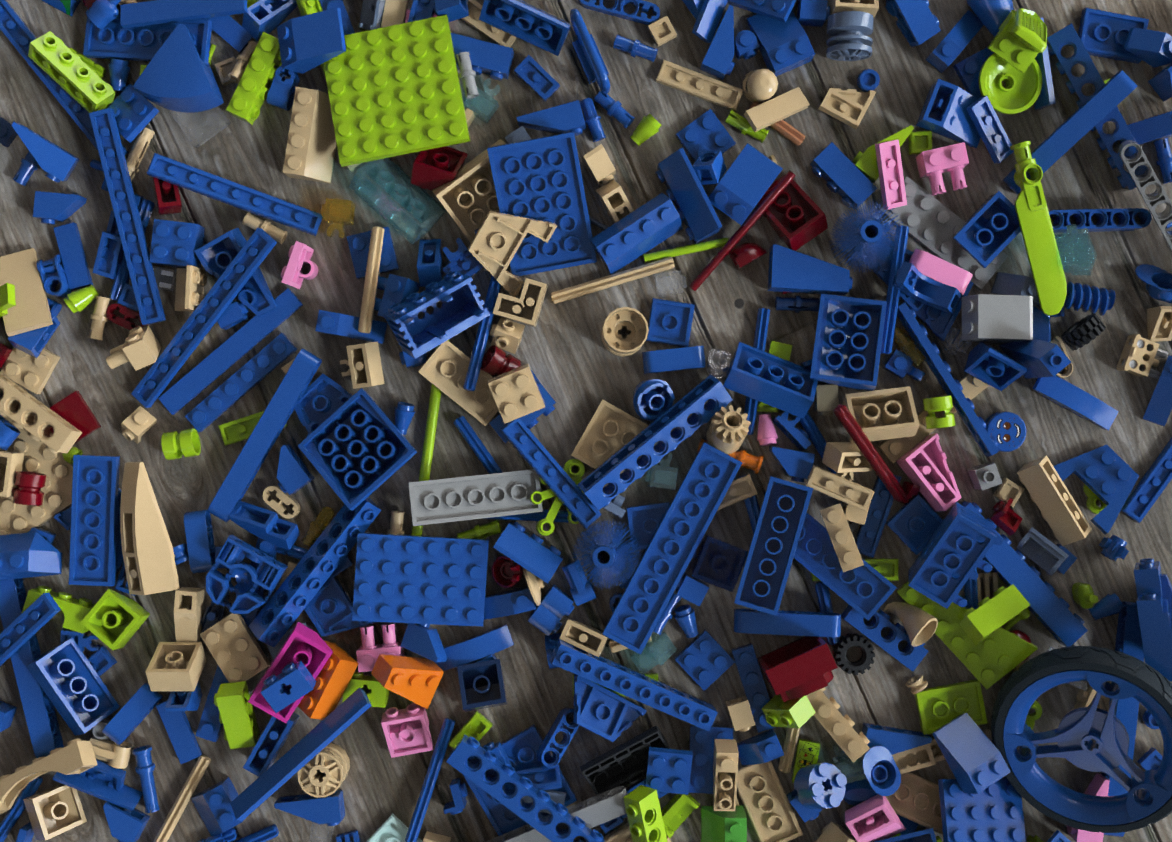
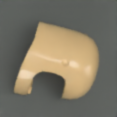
[742,68,778,103]

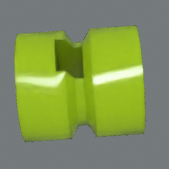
[923,395,956,429]
[161,428,201,460]

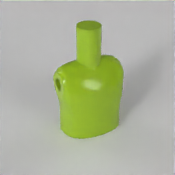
[1072,582,1098,609]

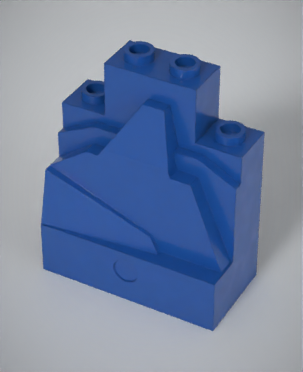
[1134,558,1172,681]

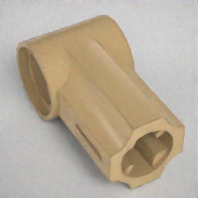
[90,736,133,769]

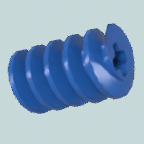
[1065,282,1116,316]

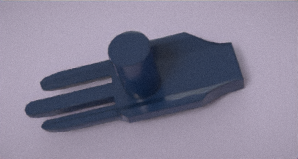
[201,595,229,632]

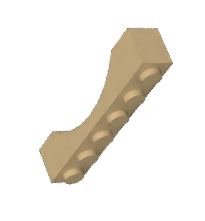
[0,738,97,814]

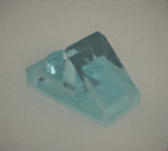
[630,632,677,675]

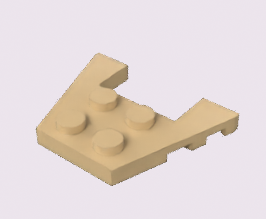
[468,211,557,297]

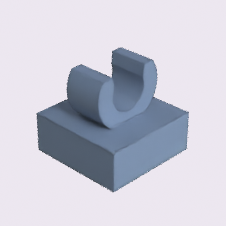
[602,494,626,519]

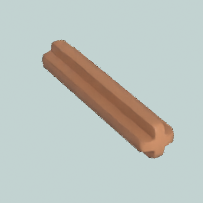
[749,101,805,146]

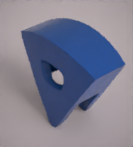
[133,24,224,113]

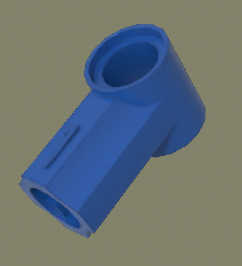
[562,561,597,606]

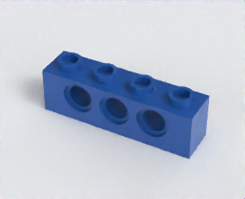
[841,604,929,672]

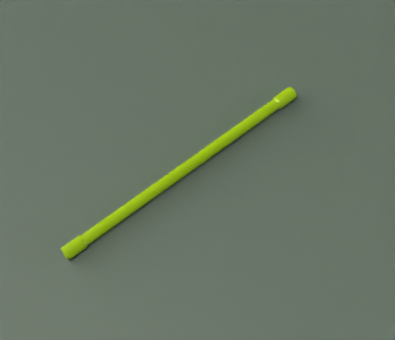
[411,339,450,536]

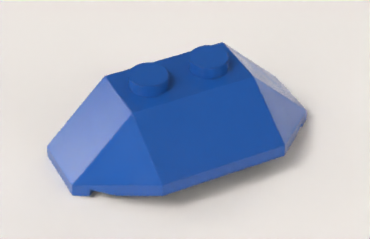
[0,532,62,581]

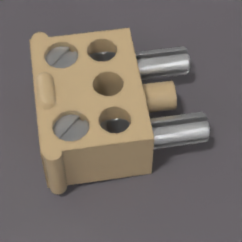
[1116,334,1168,379]

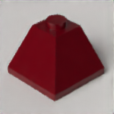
[410,146,468,190]

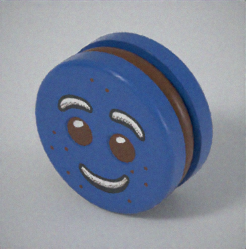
[984,412,1027,452]

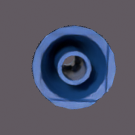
[966,0,1014,38]

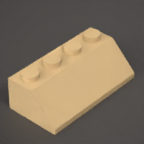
[283,87,337,184]

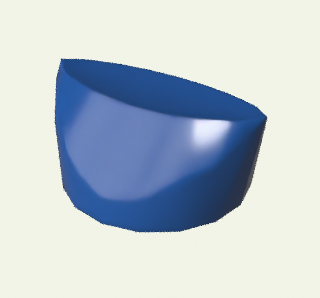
[843,774,877,806]

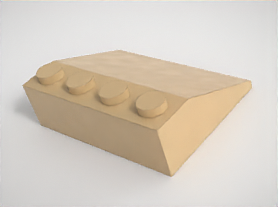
[432,139,506,243]

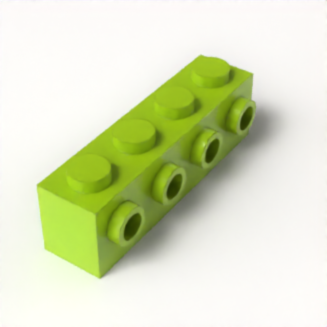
[28,31,116,113]
[226,32,282,125]

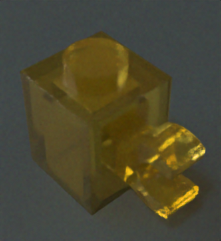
[321,198,356,239]

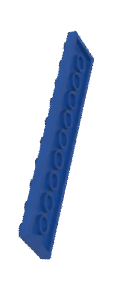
[602,442,742,655]

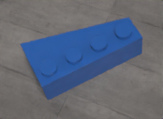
[885,0,941,47]

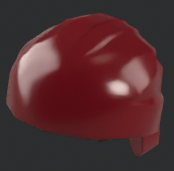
[491,556,524,588]

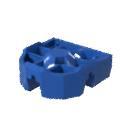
[206,535,288,614]

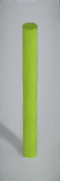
[643,237,728,263]

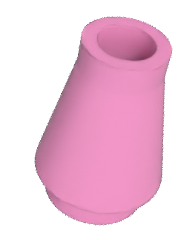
[757,414,778,446]

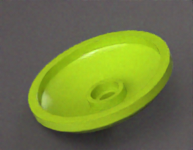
[979,53,1042,114]

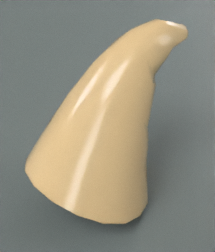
[883,601,938,647]

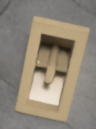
[1147,306,1172,342]

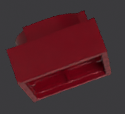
[757,636,838,702]

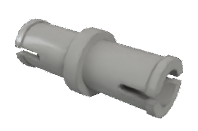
[456,52,479,99]

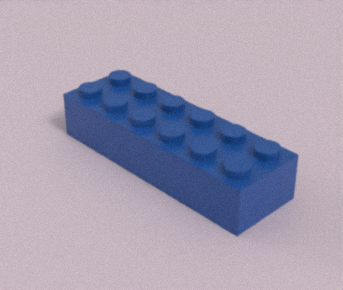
[734,476,813,616]

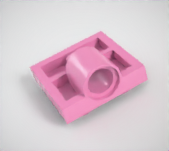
[281,241,318,289]

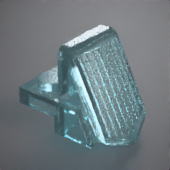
[1055,224,1097,275]

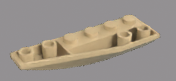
[120,462,180,595]

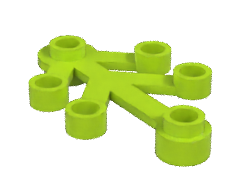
[530,459,589,536]

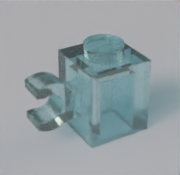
[464,78,500,124]
[645,452,678,491]
[832,744,866,783]

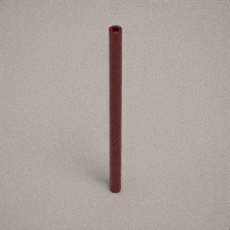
[689,170,796,291]

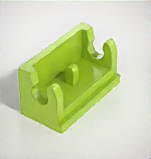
[661,793,700,838]

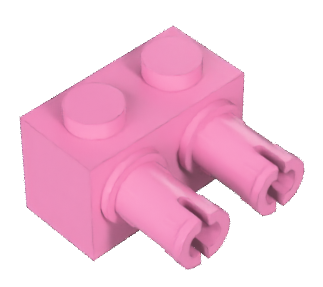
[915,142,969,196]
[356,623,405,672]

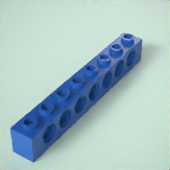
[1047,23,1146,190]
[577,375,733,510]
[249,497,382,647]
[550,638,718,732]
[446,735,605,842]

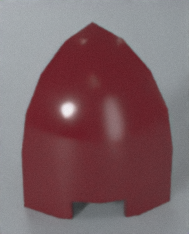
[728,243,767,270]

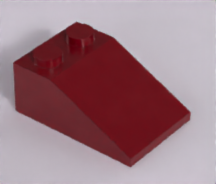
[757,173,828,251]

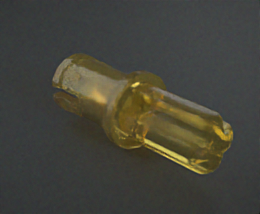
[893,326,926,366]
[301,506,334,547]

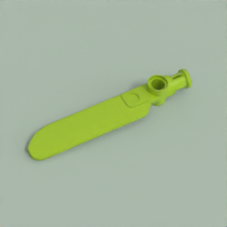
[1010,141,1067,316]

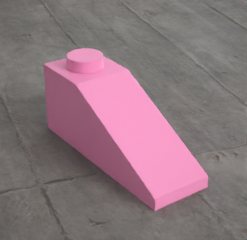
[1067,774,1110,842]

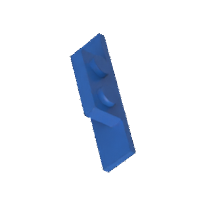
[53,759,143,811]

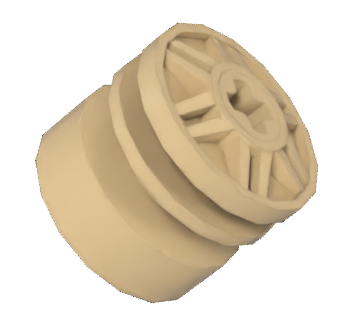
[601,307,649,357]
[297,743,350,798]

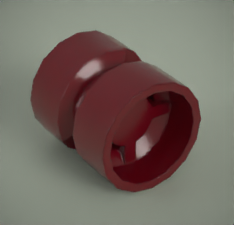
[481,345,521,377]
[13,471,46,506]

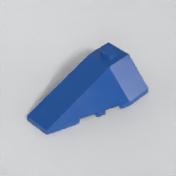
[194,228,277,317]

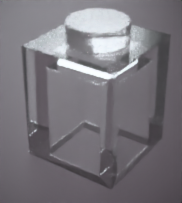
[654,270,687,297]

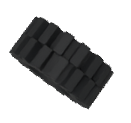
[1061,313,1106,351]
[833,634,875,675]

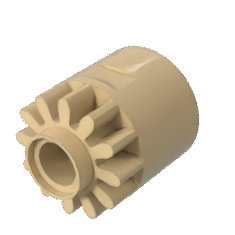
[706,405,751,454]

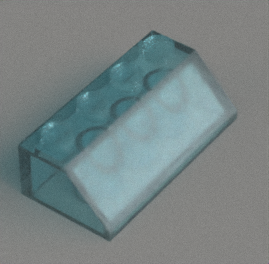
[349,158,446,245]

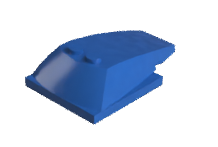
[295,374,417,511]

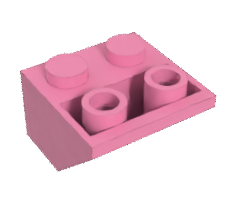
[845,794,906,842]

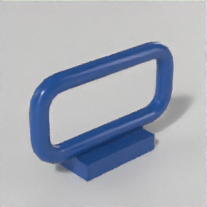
[570,8,610,94]

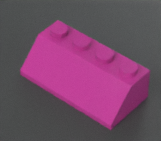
[248,622,333,723]

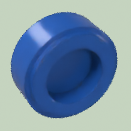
[857,69,880,92]

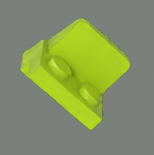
[987,8,1048,73]

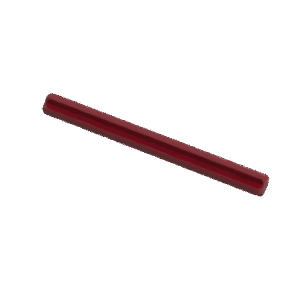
[834,404,906,501]

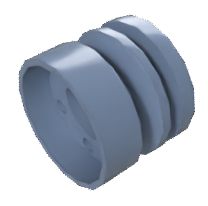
[826,11,874,61]

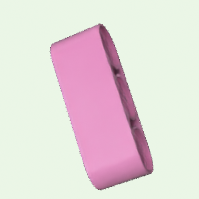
[909,249,973,295]

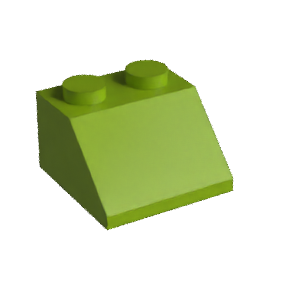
[81,589,150,650]

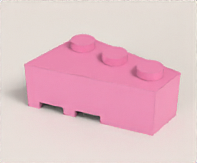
[896,433,962,512]

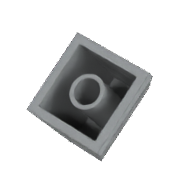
[962,294,1033,344]

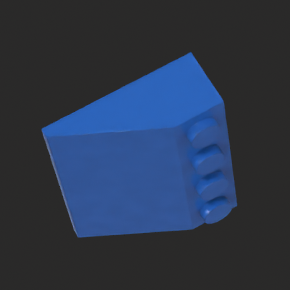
[810,293,887,391]

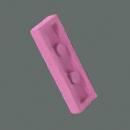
[875,140,907,210]

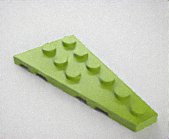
[897,582,1038,689]

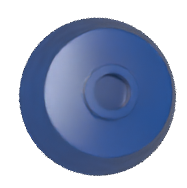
[633,379,675,420]

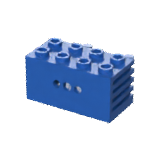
[383,271,490,359]
[908,502,1003,609]

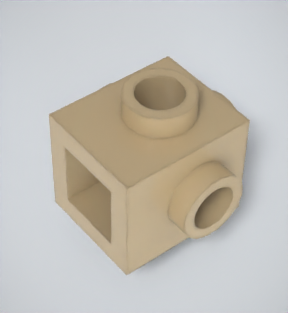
[490,317,525,354]

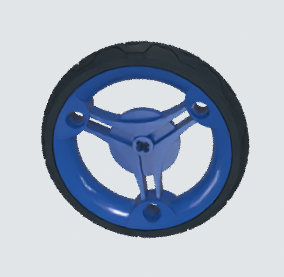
[991,646,1172,833]

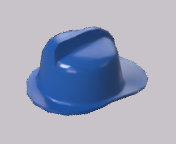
[1135,264,1172,303]
[862,746,901,796]

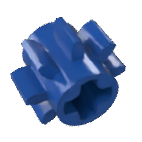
[1099,535,1129,562]

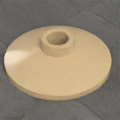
[523,568,545,606]

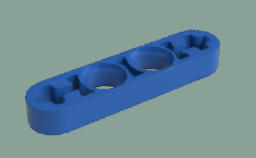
[579,0,660,25]

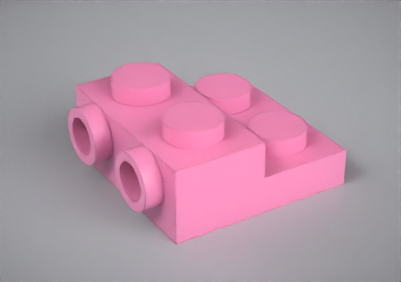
[381,703,434,758]

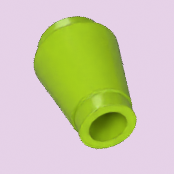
[630,113,662,146]
[64,285,99,313]

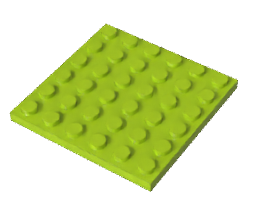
[323,15,470,167]

